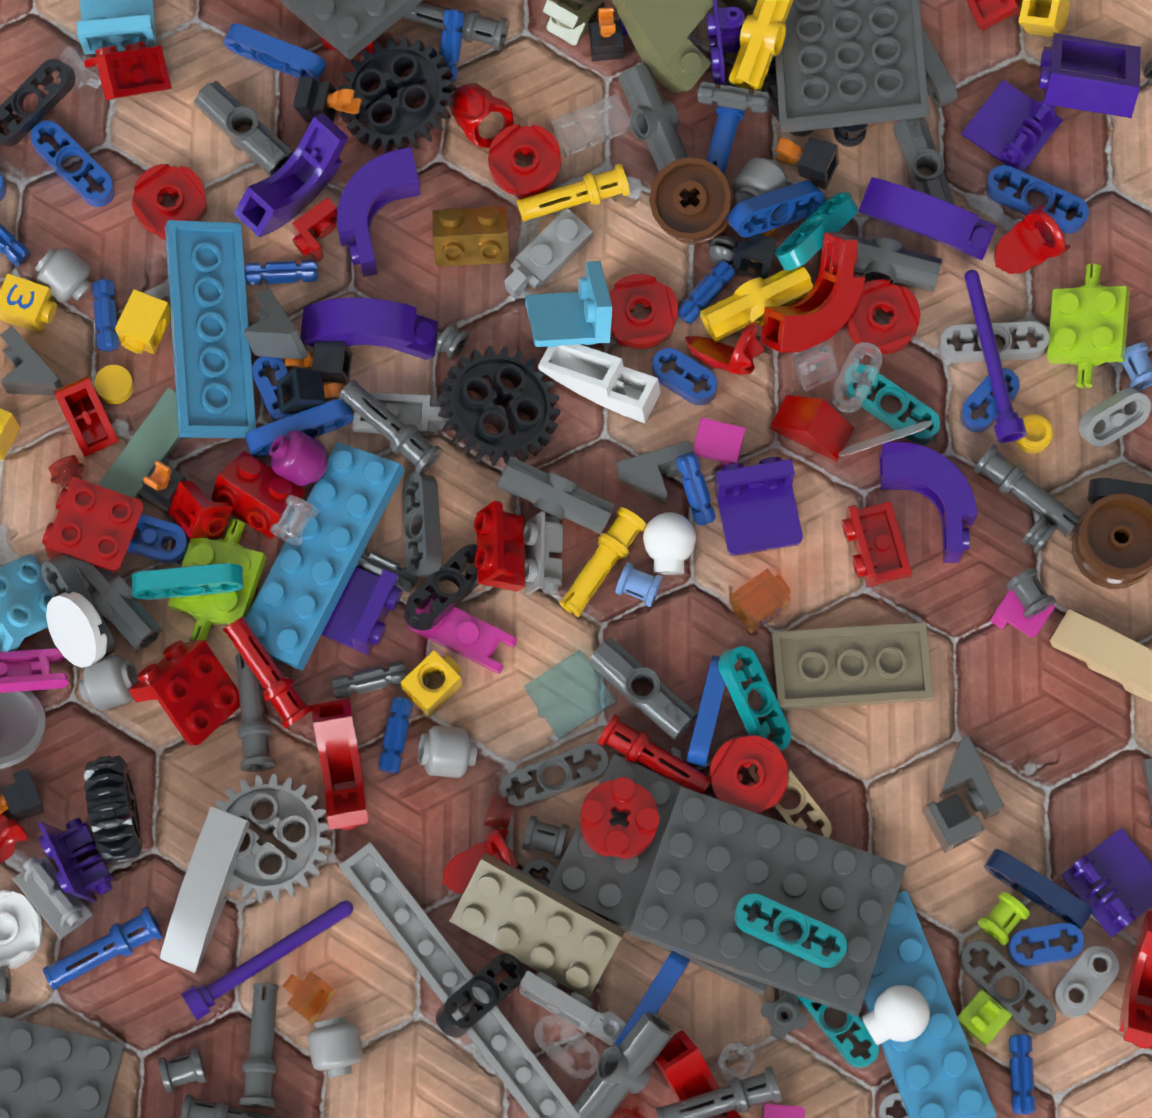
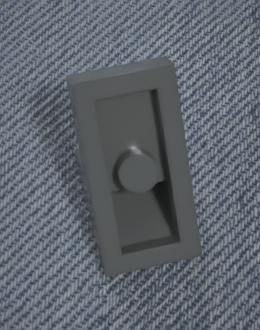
[244,288,308,359]
[0,326,63,396]
[616,441,693,503]
[939,736,1004,820]

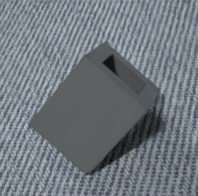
[922,794,984,853]

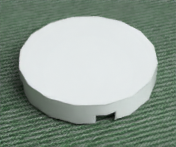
[46,591,107,668]
[0,890,44,969]

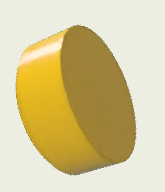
[94,365,134,405]
[1015,414,1053,454]

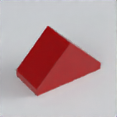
[53,376,119,457]
[769,395,854,462]

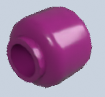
[269,430,328,486]

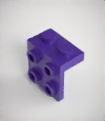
[714,457,803,556]
[321,567,403,656]

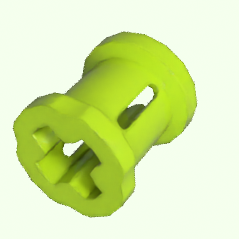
[977,892,1030,945]

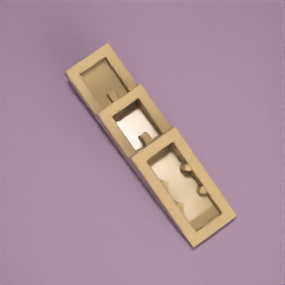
[1050,609,1152,702]

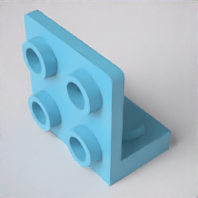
[76,0,157,55]
[525,261,612,347]
[0,554,53,652]

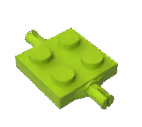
[1047,264,1130,388]
[168,519,267,642]

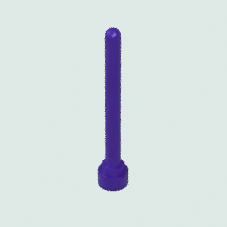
[964,270,1027,443]
[180,900,353,1020]

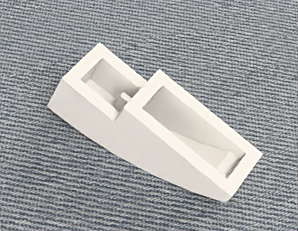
[538,344,661,423]

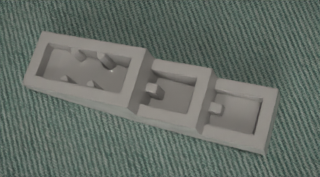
[159,806,250,973]

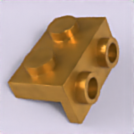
[433,206,509,267]

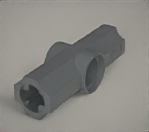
[618,63,688,172]
[194,80,293,176]
[893,117,955,205]
[838,232,942,292]
[497,456,614,534]
[68,556,163,652]
[588,637,697,740]
[573,1011,675,1118]

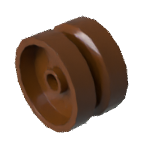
[649,157,737,246]
[1072,494,1152,589]

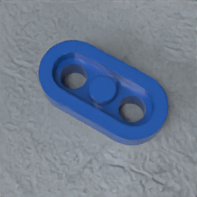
[127,514,188,564]

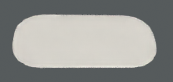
[838,421,932,456]

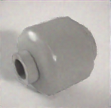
[733,158,787,203]
[34,247,92,303]
[79,655,138,711]
[418,726,477,778]
[307,1016,363,1078]

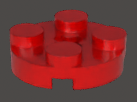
[488,124,562,199]
[132,164,208,240]
[609,274,678,349]
[845,279,921,355]
[710,735,790,814]
[580,777,660,859]

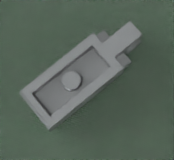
[504,208,593,299]
[352,392,449,436]
[518,971,626,1045]

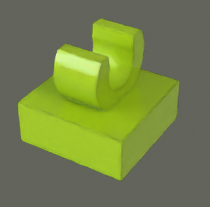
[957,989,1012,1047]

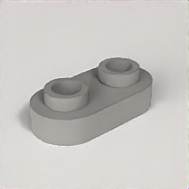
[1079,388,1151,447]
[1053,946,1119,1018]

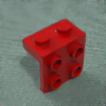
[42,476,143,572]
[128,639,241,746]

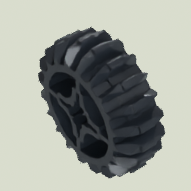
[83,755,142,863]

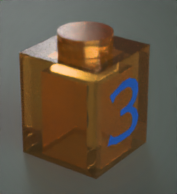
[728,568,791,635]

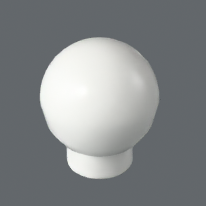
[643,512,696,575]
[862,985,930,1045]

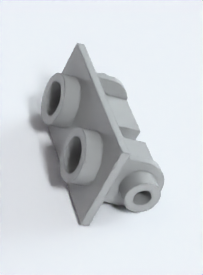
[524,511,563,595]
[13,856,93,940]

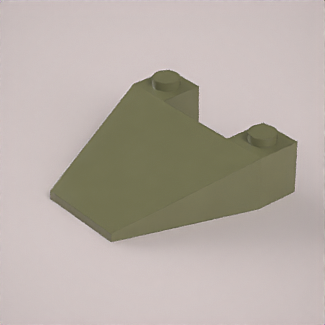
[611,0,758,94]

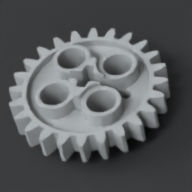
[215,774,332,903]

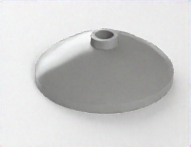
[0,691,46,769]

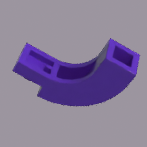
[234,113,349,238]
[337,147,421,277]
[858,177,996,261]
[300,298,438,360]
[879,442,977,563]

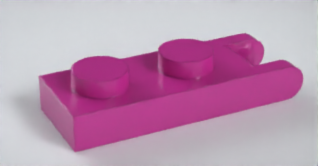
[408,598,518,674]
[0,648,69,693]

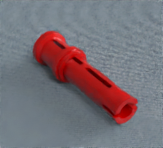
[223,616,312,729]
[597,714,711,794]

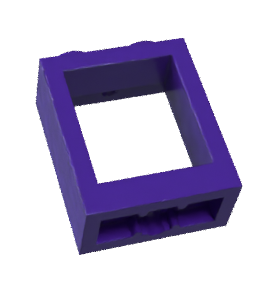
[1038,33,1141,118]

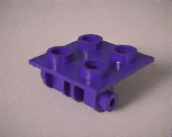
[707,0,745,85]
[961,80,1063,172]
[38,818,113,902]
[1060,828,1152,938]

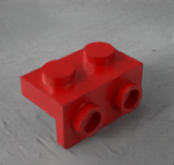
[211,451,305,539]
[841,501,912,588]

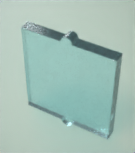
[524,650,616,740]

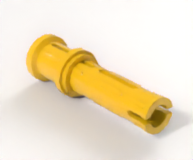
[516,163,630,223]
[559,507,647,617]

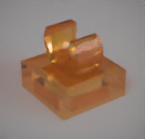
[282,971,336,1025]

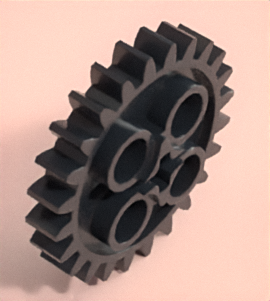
[338,36,456,153]
[437,346,561,466]

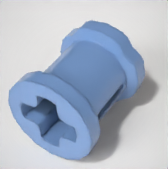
[1118,342,1152,391]
[615,562,663,607]

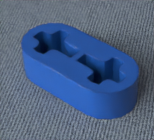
[652,348,717,405]
[252,357,301,422]
[960,368,1020,433]
[1007,923,1084,968]

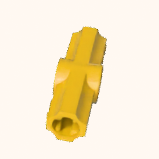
[729,0,793,93]
[700,266,813,342]

